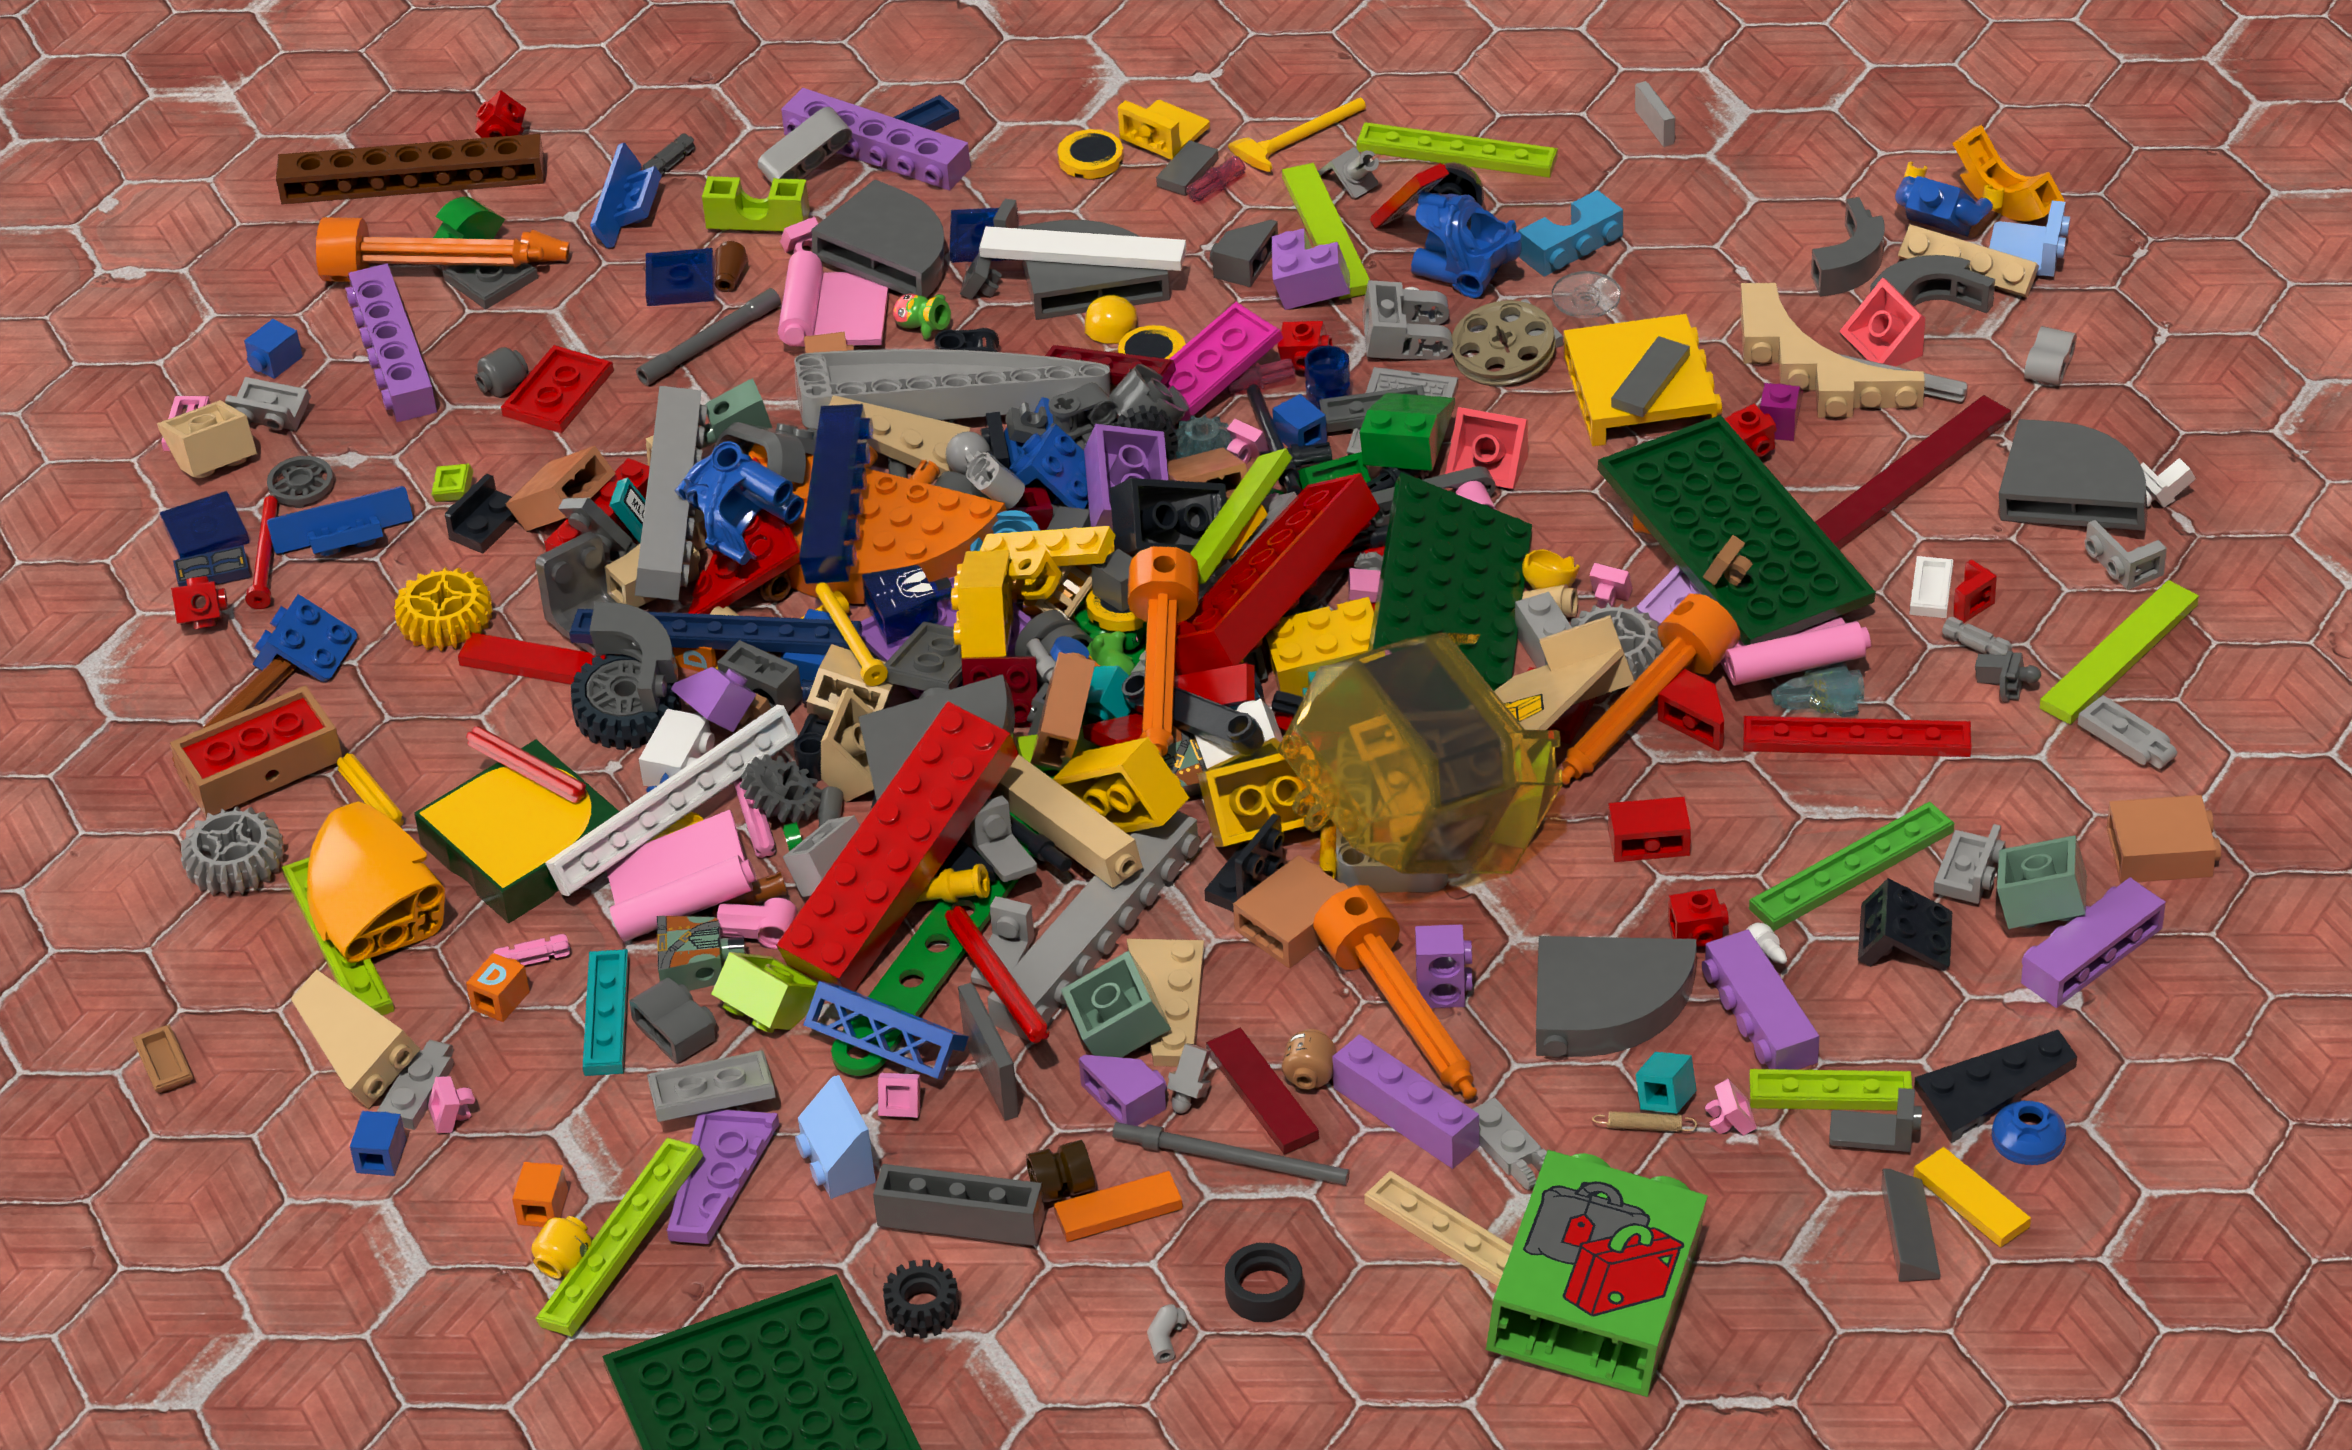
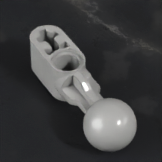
[946,431,1025,510]

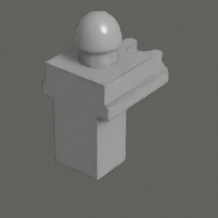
[1167,1043,1211,1114]

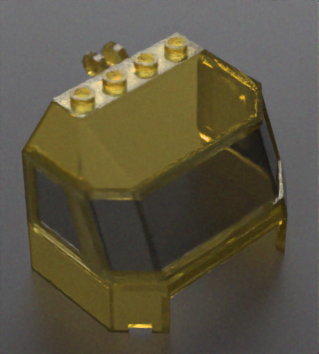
[1277,633,1563,874]

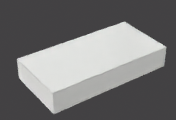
[1910,556,1953,618]

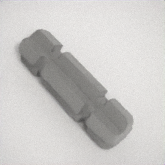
[1942,617,2013,655]

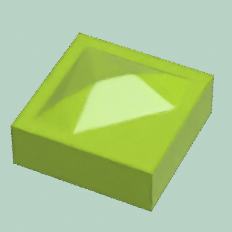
[431,463,474,502]

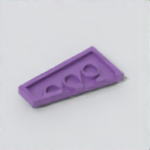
[667,1109,779,1244]

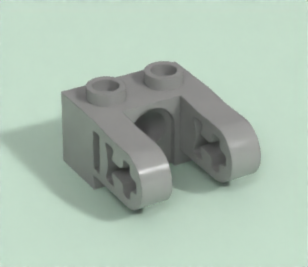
[1362,280,1453,360]

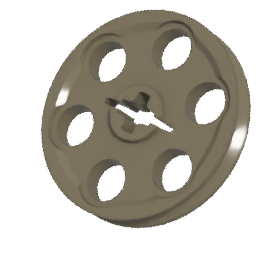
[1451,300,1556,386]

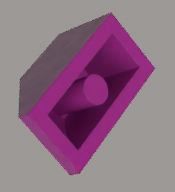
[1760,383,1803,441]

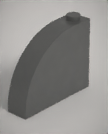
[811,180,945,298]
[1017,220,1170,320]
[1999,419,2148,530]
[858,674,1015,801]
[1536,936,1696,1057]

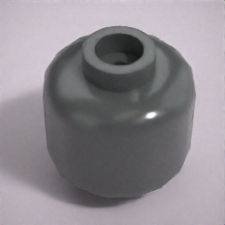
[475,347,528,398]

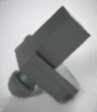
[1975,651,2041,702]

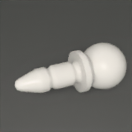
[1746,923,1787,964]

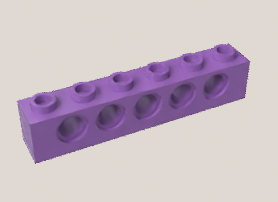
[781,88,971,191]
[345,263,437,422]

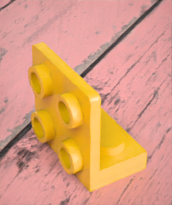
[1118,100,1210,160]

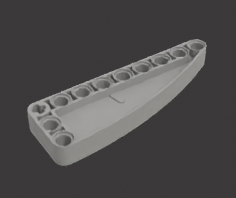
[794,349,1111,429]

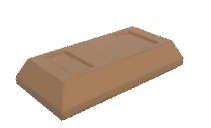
[132,1024,193,1094]

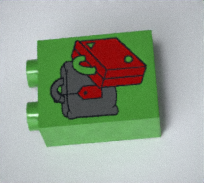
[1486,1150,1708,1397]

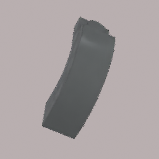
[1811,197,1885,297]
[1870,255,1995,313]
[590,602,678,712]

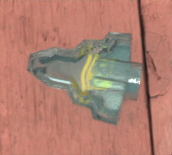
[1771,662,1864,717]

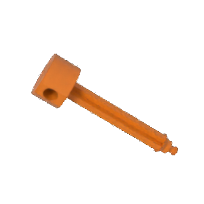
[316,217,544,282]
[1127,546,1199,760]
[1557,593,1740,785]
[1313,885,1477,1100]

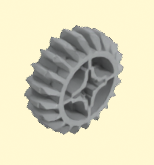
[1570,603,1663,680]
[181,806,284,897]

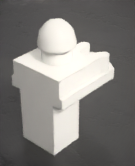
[2141,458,2196,508]

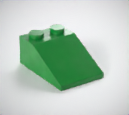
[1360,393,1455,471]

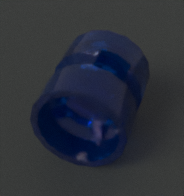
[1304,345,1351,410]

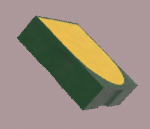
[414,739,620,924]

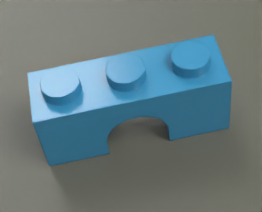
[1518,190,1623,277]

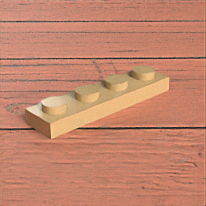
[1898,224,2039,298]

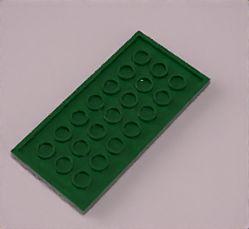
[1597,415,1876,645]
[1363,472,1532,714]

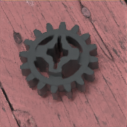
[740,754,822,823]

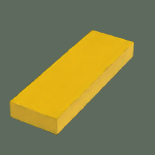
[1913,1147,2031,1248]

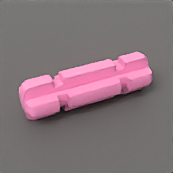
[493,934,570,966]

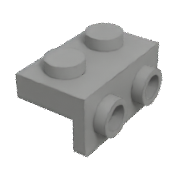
[225,377,311,431]
[1933,824,2006,904]

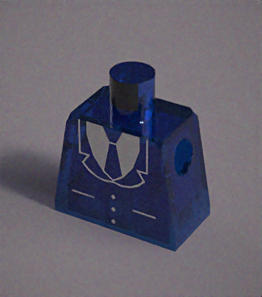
[862,565,952,645]

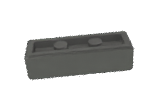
[1881,1168,1941,1281]

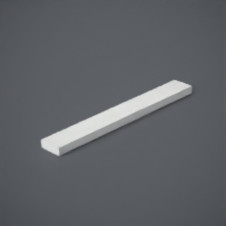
[545,705,798,896]

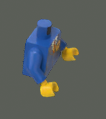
[1895,162,2005,237]

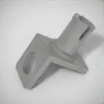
[1318,146,1379,199]

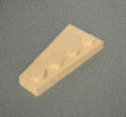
[820,395,971,478]
[1127,939,1205,1067]

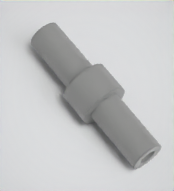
[1026,638,1056,682]

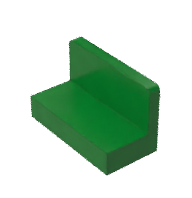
[1298,452,1371,489]

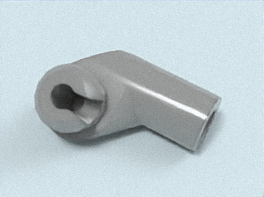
[1147,1304,1187,1363]

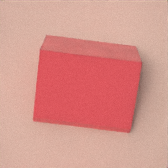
[1839,278,1925,367]
[1445,407,1528,490]

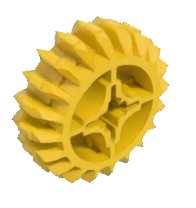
[394,567,493,651]

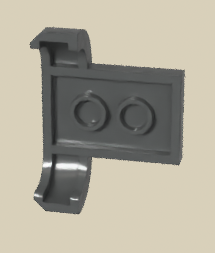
[714,422,856,484]

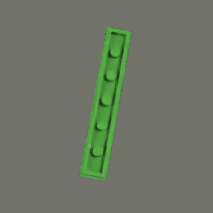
[1749,801,1955,932]

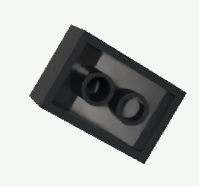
[1110,478,1227,557]

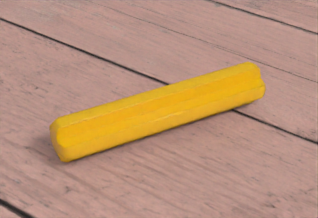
[337,753,404,827]

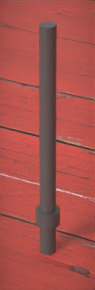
[1112,1122,1350,1185]

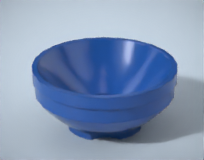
[1991,1101,2066,1165]

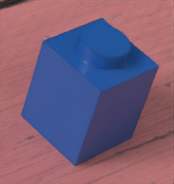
[244,319,303,379]
[1272,394,1327,448]
[350,1111,407,1176]

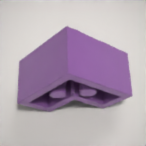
[1272,228,1350,310]

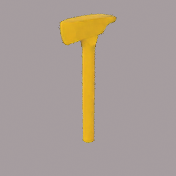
[1228,97,1366,172]

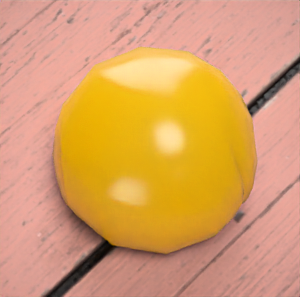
[1085,295,1137,344]
[1522,549,1580,590]

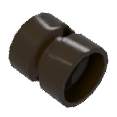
[1026,1140,1095,1204]

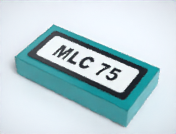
[609,478,646,543]

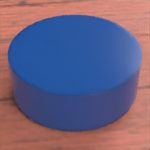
[1050,636,1090,662]

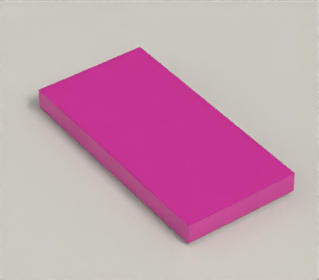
[1165,302,1283,425]

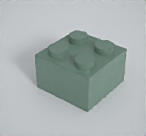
[1997,835,2087,929]
[1061,950,1171,1058]

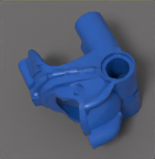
[1411,191,1522,298]
[674,441,804,565]

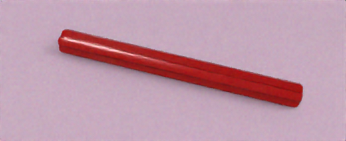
[945,906,1050,1043]

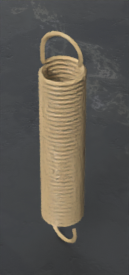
[1592,1111,1697,1132]

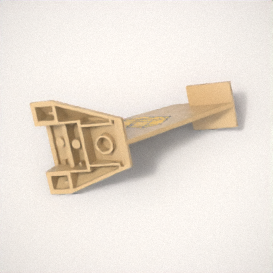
[1351,615,1635,847]

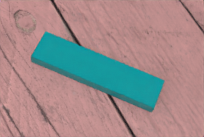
[583,949,629,1076]

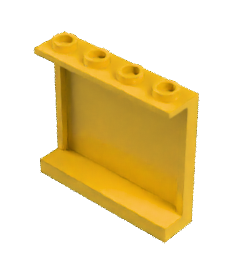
[1563,314,1722,447]

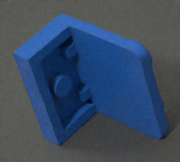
[1009,424,1089,509]
[253,594,357,682]

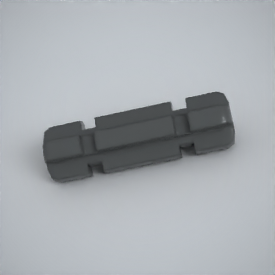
[642,133,695,175]

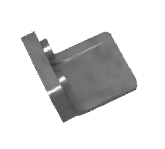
[535,532,617,656]

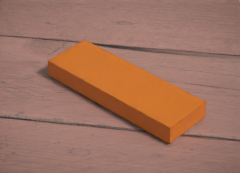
[1054,1171,1183,1242]

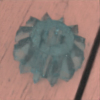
[1175,413,1232,459]

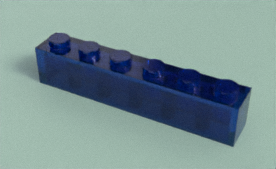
[799,404,873,584]

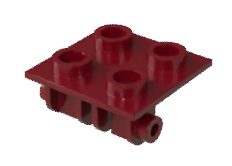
[962,656,1038,727]

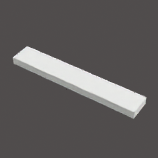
[979,226,1186,271]

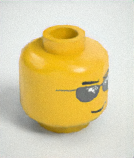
[531,1216,592,1279]

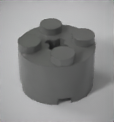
[1109,364,1189,427]

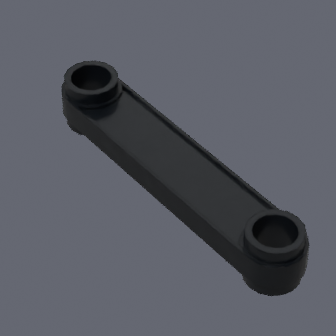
[1122,672,1265,755]

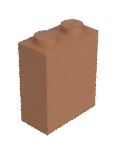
[505,446,616,532]
[1167,447,1247,500]
[1030,652,1096,771]
[2106,795,2221,883]
[1233,855,1349,969]

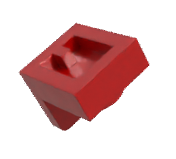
[1953,559,1997,623]

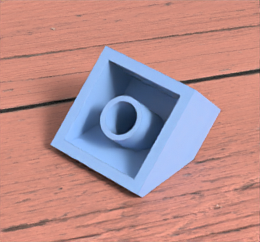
[795,1075,876,1199]

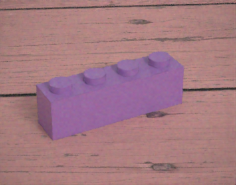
[2021,878,2166,1008]
[1702,929,1819,1070]
[1332,1034,1480,1169]

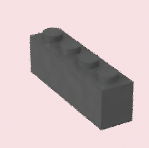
[873,1164,1045,1246]

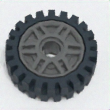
[571,654,681,749]

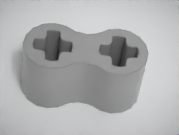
[2024,326,2077,385]

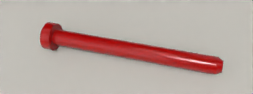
[245,495,278,609]

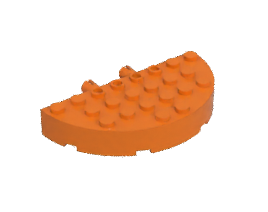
[748,443,1007,604]

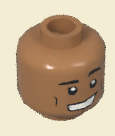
[1282,1029,1337,1089]

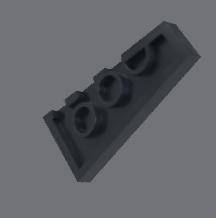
[1914,1029,2078,1143]

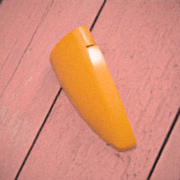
[307,801,445,963]

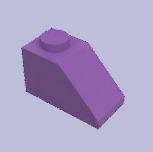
[671,667,756,732]
[1079,1055,1167,1126]

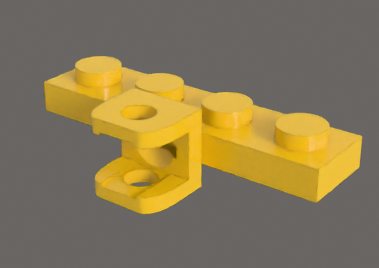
[980,526,1116,600]

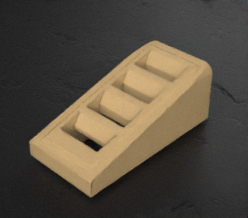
[1035,564,1093,619]

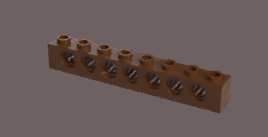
[276,133,545,205]

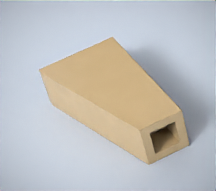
[291,969,421,1109]

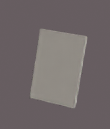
[647,1050,776,1122]

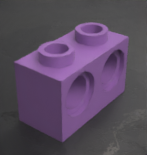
[1415,925,1472,1008]

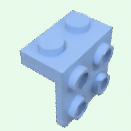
[1989,200,2071,277]

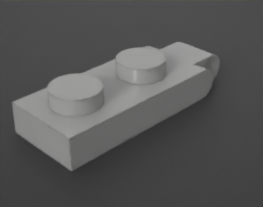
[2078,695,2178,768]
[377,1040,454,1130]

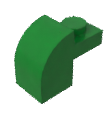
[433,197,505,266]

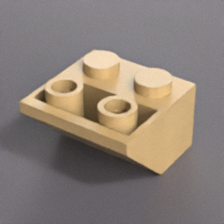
[807,644,896,721]

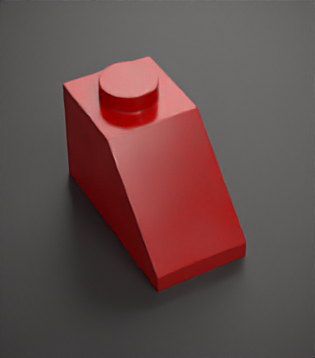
[1657,668,1724,751]

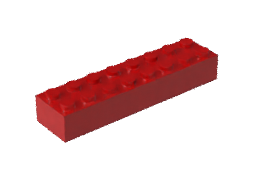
[1175,473,1380,675]
[776,701,1019,991]

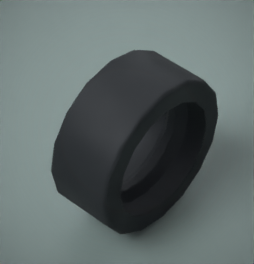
[1224,1243,1303,1322]

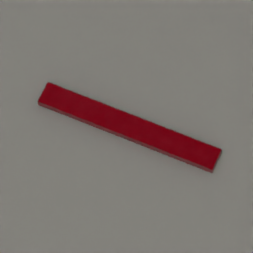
[1815,395,2011,550]

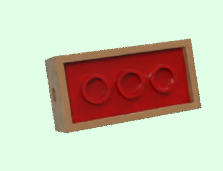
[170,685,343,818]

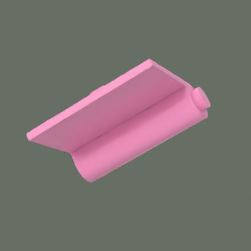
[778,250,889,347]
[1720,615,1871,686]
[607,810,757,942]

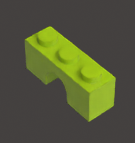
[702,176,810,231]

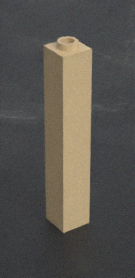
[990,755,1143,888]

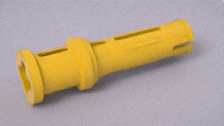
[916,864,990,903]

